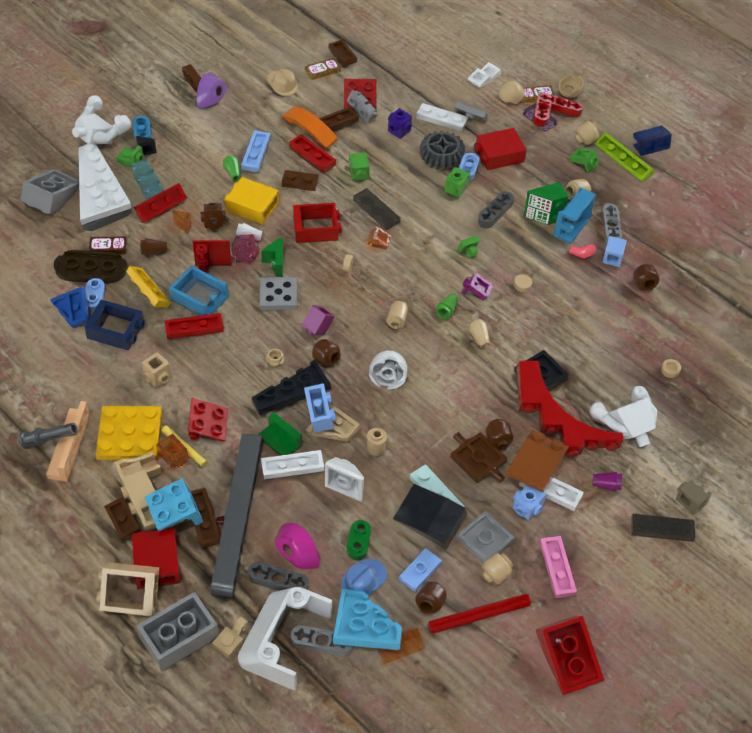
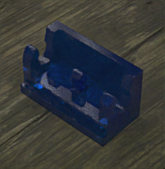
[633,125,672,156]

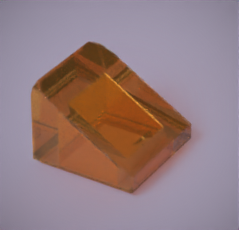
[172,210,192,234]
[366,226,391,249]

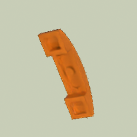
[282,106,338,150]

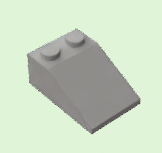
[20,169,79,214]

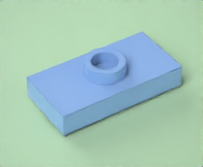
[399,548,442,592]

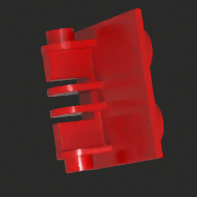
[344,79,377,110]
[192,240,231,273]
[188,398,228,442]

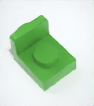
[116,145,144,169]
[570,148,599,173]

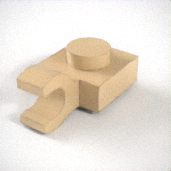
[212,617,249,659]

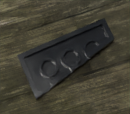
[251,360,331,415]

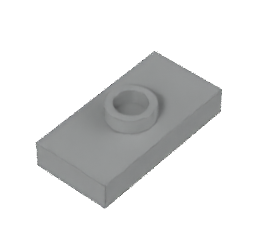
[455,102,489,122]

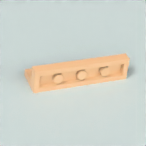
[46,401,90,482]

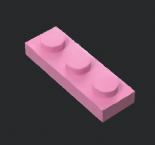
[539,536,577,599]

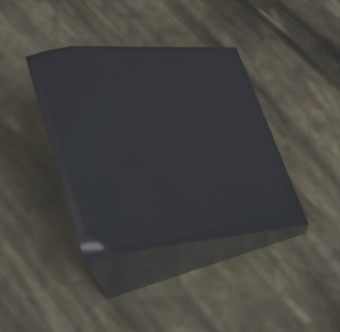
[136,136,157,155]

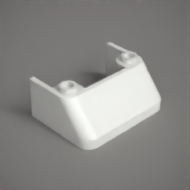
[238,587,332,691]

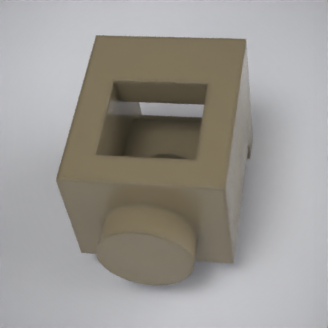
[676,480,712,515]

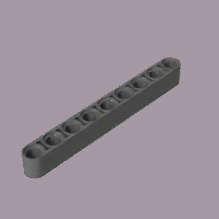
[211,434,263,598]

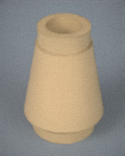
[469,319,491,348]

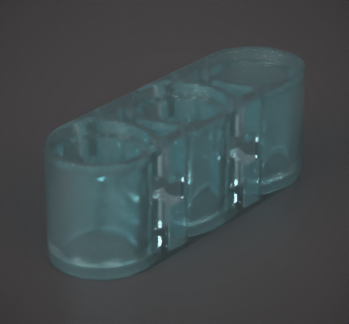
[130,158,164,200]

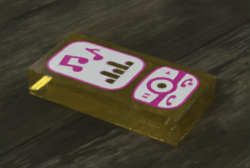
[305,58,341,80]
[522,85,555,103]

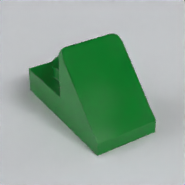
[261,238,284,277]

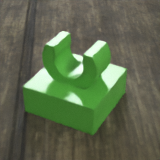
[457,235,480,258]

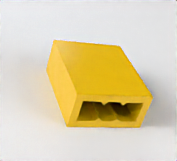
[224,177,279,225]

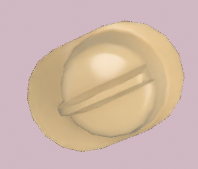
[267,68,298,96]

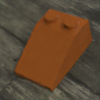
[505,430,569,492]

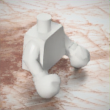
[72,95,131,144]
[590,386,657,447]

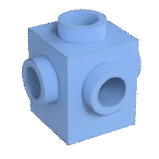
[513,485,546,520]

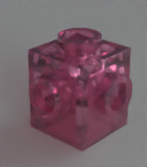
[232,234,259,264]

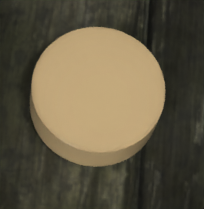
[342,254,354,273]
[514,274,532,292]
[661,359,681,378]

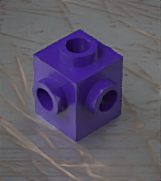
[388,108,412,139]

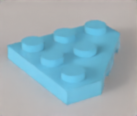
[333,589,402,650]

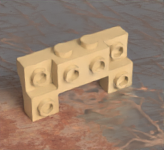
[114,452,186,532]

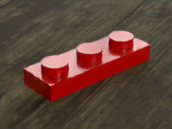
[289,134,336,173]
[133,183,188,223]
[165,313,224,340]

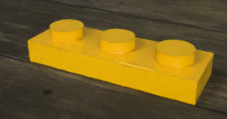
[126,266,171,308]

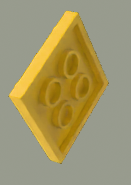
[96,406,162,460]

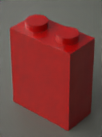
[474,128,527,170]
[132,528,180,589]

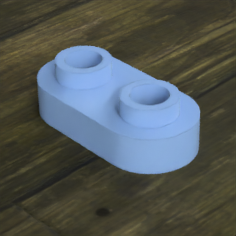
[459,153,479,181]
[85,278,105,312]

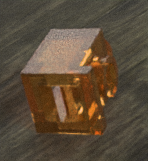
[156,433,188,468]

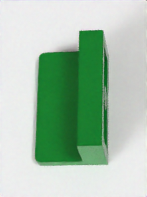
[258,412,302,456]

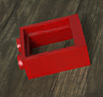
[293,203,342,243]

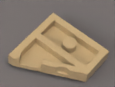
[305,404,361,442]

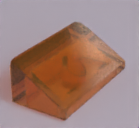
[377,627,425,664]

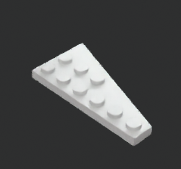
[79,144,132,225]

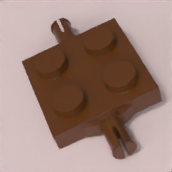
[450,432,507,484]

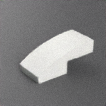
[468,62,501,88]

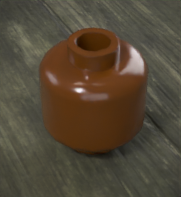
[633,264,660,291]
[312,339,341,367]
[485,419,514,450]
[415,581,447,614]

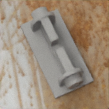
[347,90,378,124]

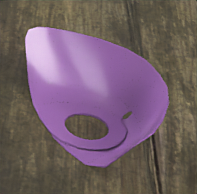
[197,73,227,108]

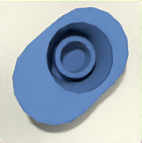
[341,559,387,596]

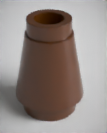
[140,238,167,256]

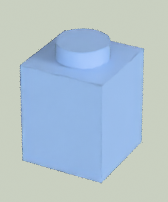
[602,236,627,267]

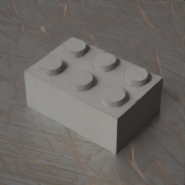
[136,592,219,672]

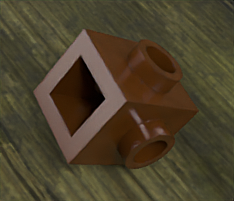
[200,203,226,230]

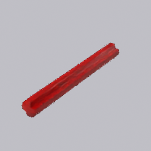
[428,594,531,634]

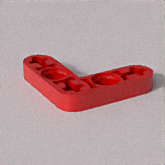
[532,93,583,127]

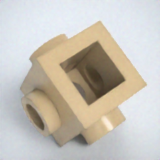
[142,352,171,387]

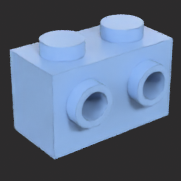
[304,383,336,433]

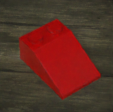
[535,616,605,695]

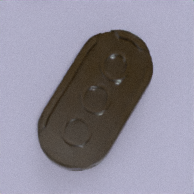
[54,250,127,284]

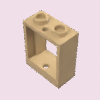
[97,562,159,616]

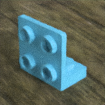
[145,478,203,531]

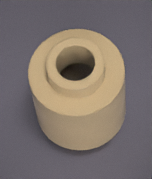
[386,301,408,329]
[367,428,387,456]

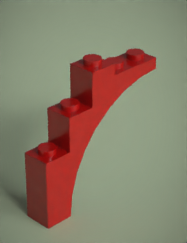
[516,361,623,457]

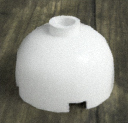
[369,350,408,389]

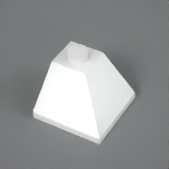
[325,457,364,502]

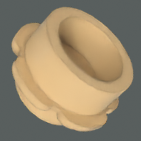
[266,349,285,366]

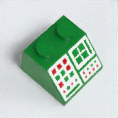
[524,182,569,225]

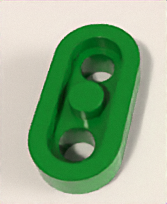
[347,520,371,561]

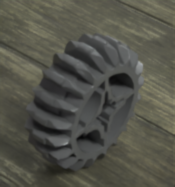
[420,130,465,170]

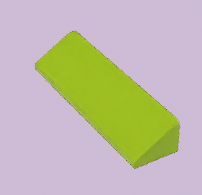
[594,132,655,182]

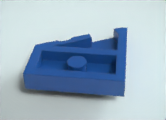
[50,287,90,328]

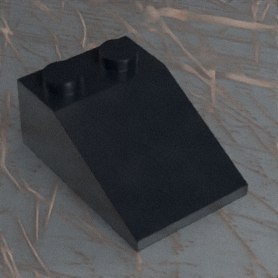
[393,484,467,550]

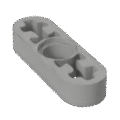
[602,204,622,244]
[291,625,354,656]

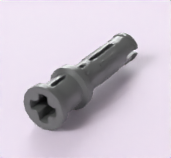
[19,422,78,449]

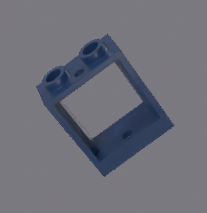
[84,299,145,351]

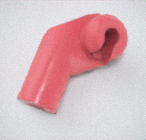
[569,244,596,259]

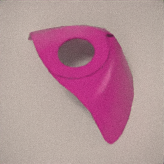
[275,523,320,569]

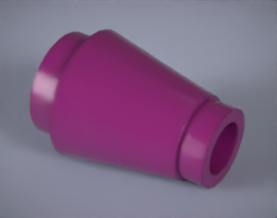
[593,472,622,492]

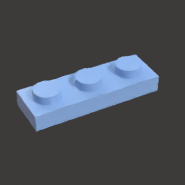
[241,130,271,173]

